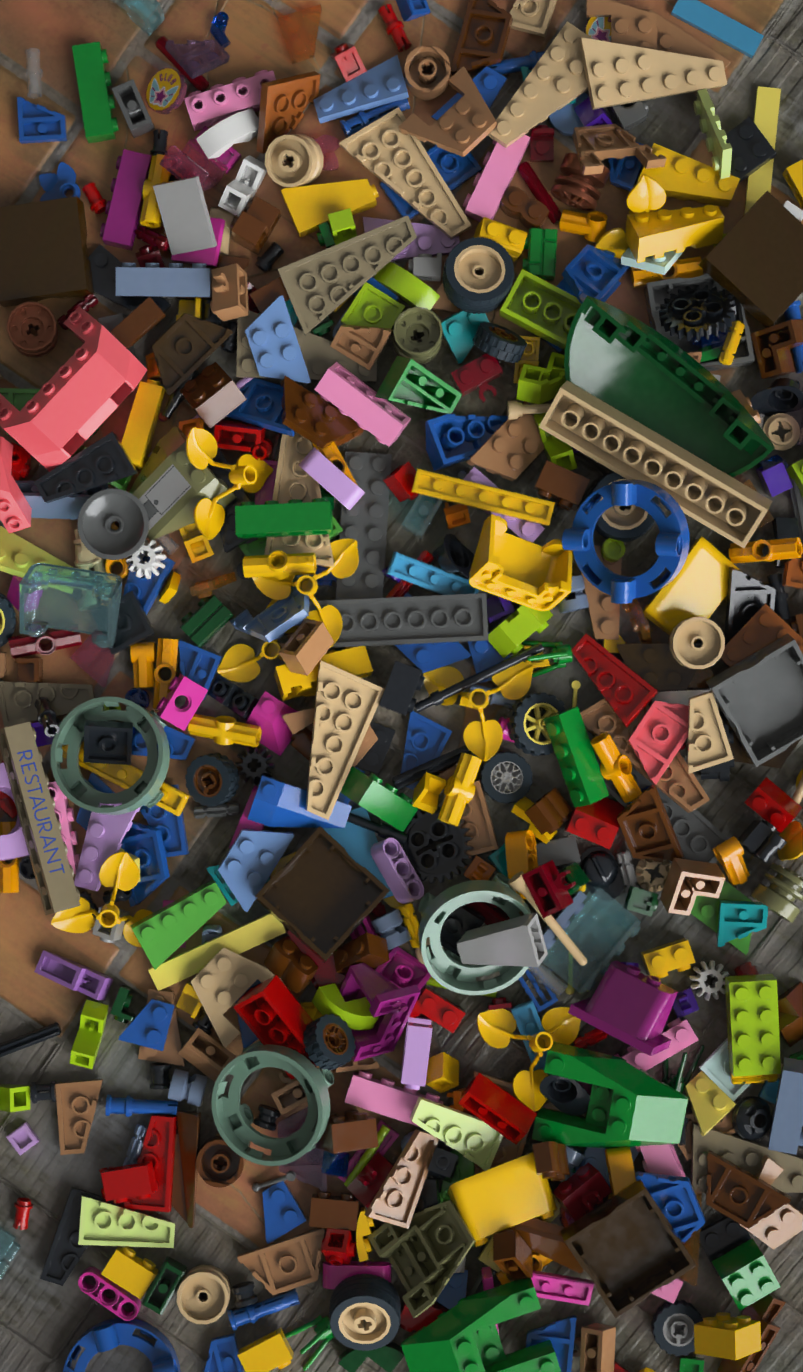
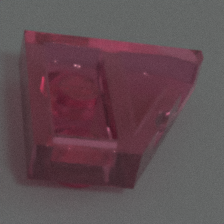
[70,627,114,688]

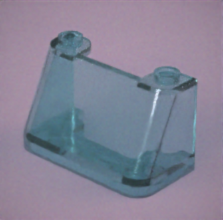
[19,563,122,648]

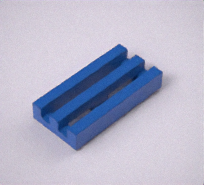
[518,967,559,1013]

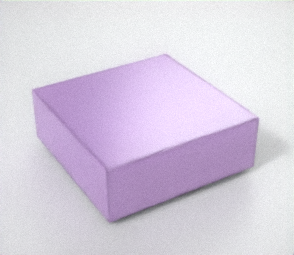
[6,1122,40,1155]

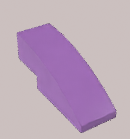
[34,950,113,1001]

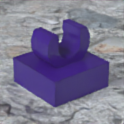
[672,987,700,1018]

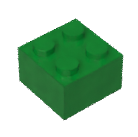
[712,1238,781,1311]

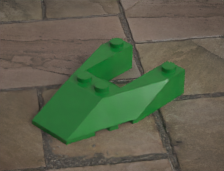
[532,1041,689,1148]
[401,1278,561,1372]

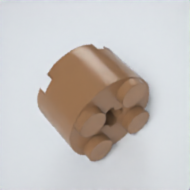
[404,46,451,101]

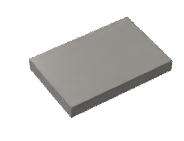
[153,176,217,255]

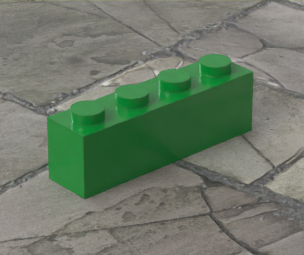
[72,42,119,143]
[235,498,333,539]
[543,706,609,808]

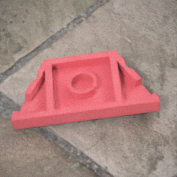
[628,701,689,785]

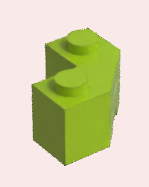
[516,352,566,404]
[488,605,553,658]

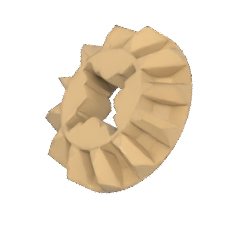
[763,413,800,451]
[635,859,671,892]

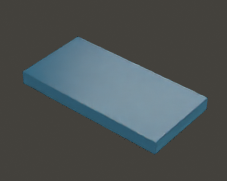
[324,807,393,899]

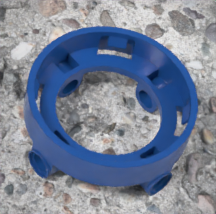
[562,479,690,604]
[63,1318,180,1372]

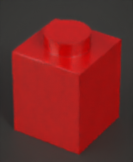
[383,461,420,502]

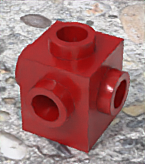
[11,442,32,481]
[321,1228,357,1266]

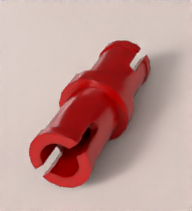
[378,4,412,52]

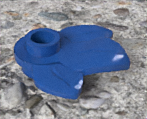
[39,162,81,201]

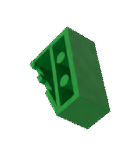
[375,356,462,414]
[341,766,418,832]

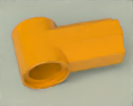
[559,210,607,242]
[130,642,156,688]
[713,836,750,885]

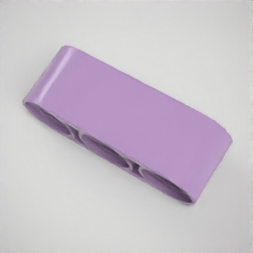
[298,447,365,510]
[371,838,424,904]

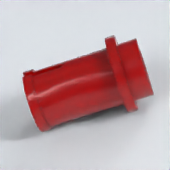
[82,182,107,214]
[13,1197,33,1230]

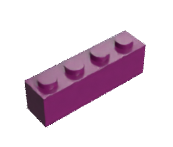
[100,149,152,251]

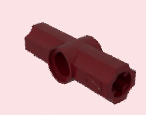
[8,624,82,659]

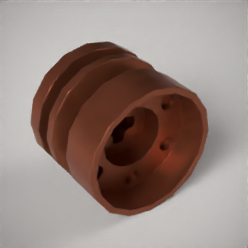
[550,153,610,211]
[7,302,59,358]

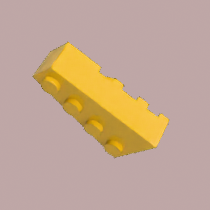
[637,143,740,207]
[625,205,725,263]
[274,646,373,702]

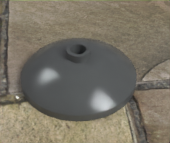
[77,489,149,560]

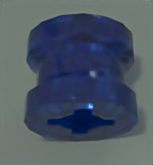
[125,688,150,709]

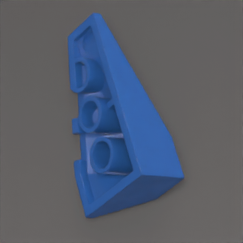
[426,414,508,471]
[248,774,352,828]

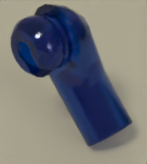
[210,12,231,49]

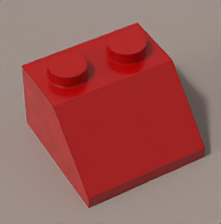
[565,797,624,850]

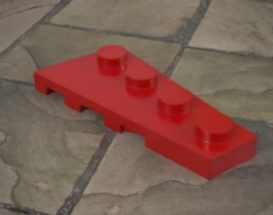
[571,634,657,728]
[123,1114,177,1212]

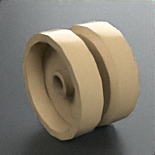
[265,134,324,187]
[669,617,725,669]
[177,1265,231,1324]

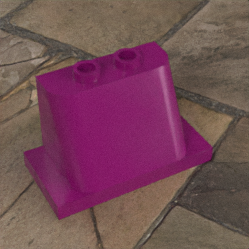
[568,960,678,1056]
[339,963,421,1062]

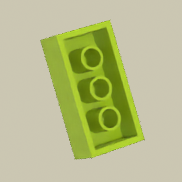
[499,269,581,350]
[725,974,781,1077]

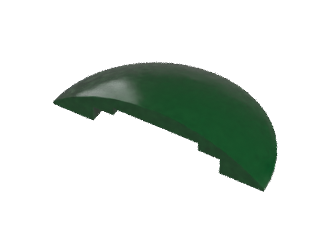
[564,296,775,477]

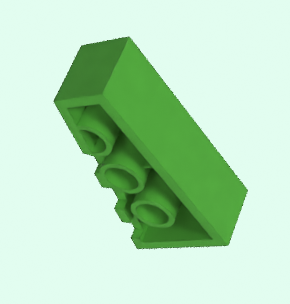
[131,880,227,970]

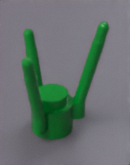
[522,640,573,677]
[285,1315,334,1371]

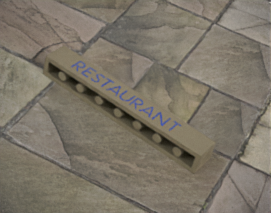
[0,722,80,915]

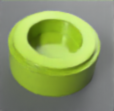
[601,538,625,562]

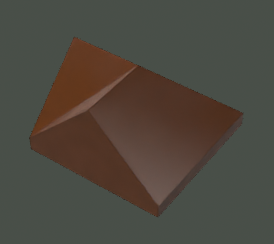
[778,981,803,1047]

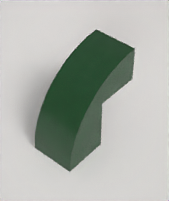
[338,1342,404,1372]

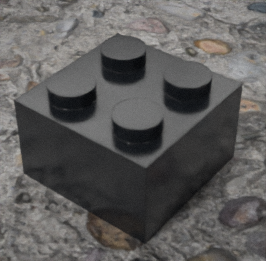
[379,661,425,716]

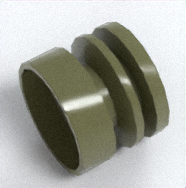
[393,307,443,365]
[750,863,803,923]

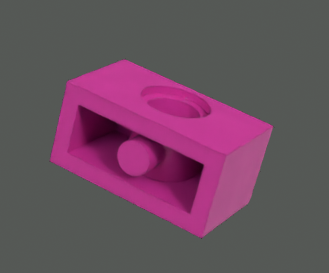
[156,673,208,731]

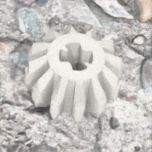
[126,540,167,579]
[689,960,729,1001]

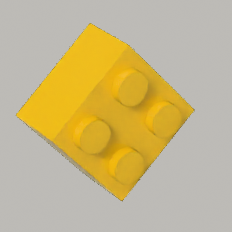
[694,1312,761,1360]

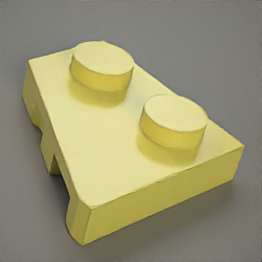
[684,1071,736,1137]

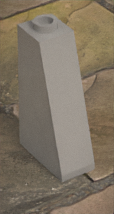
[457,913,548,967]

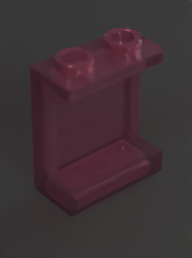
[159,139,228,191]

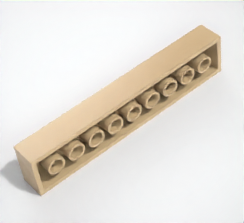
[539,380,772,548]

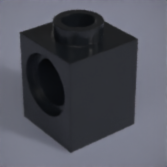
[428,1147,459,1183]

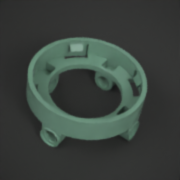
[51,696,170,815]
[418,873,531,995]
[211,1041,334,1166]

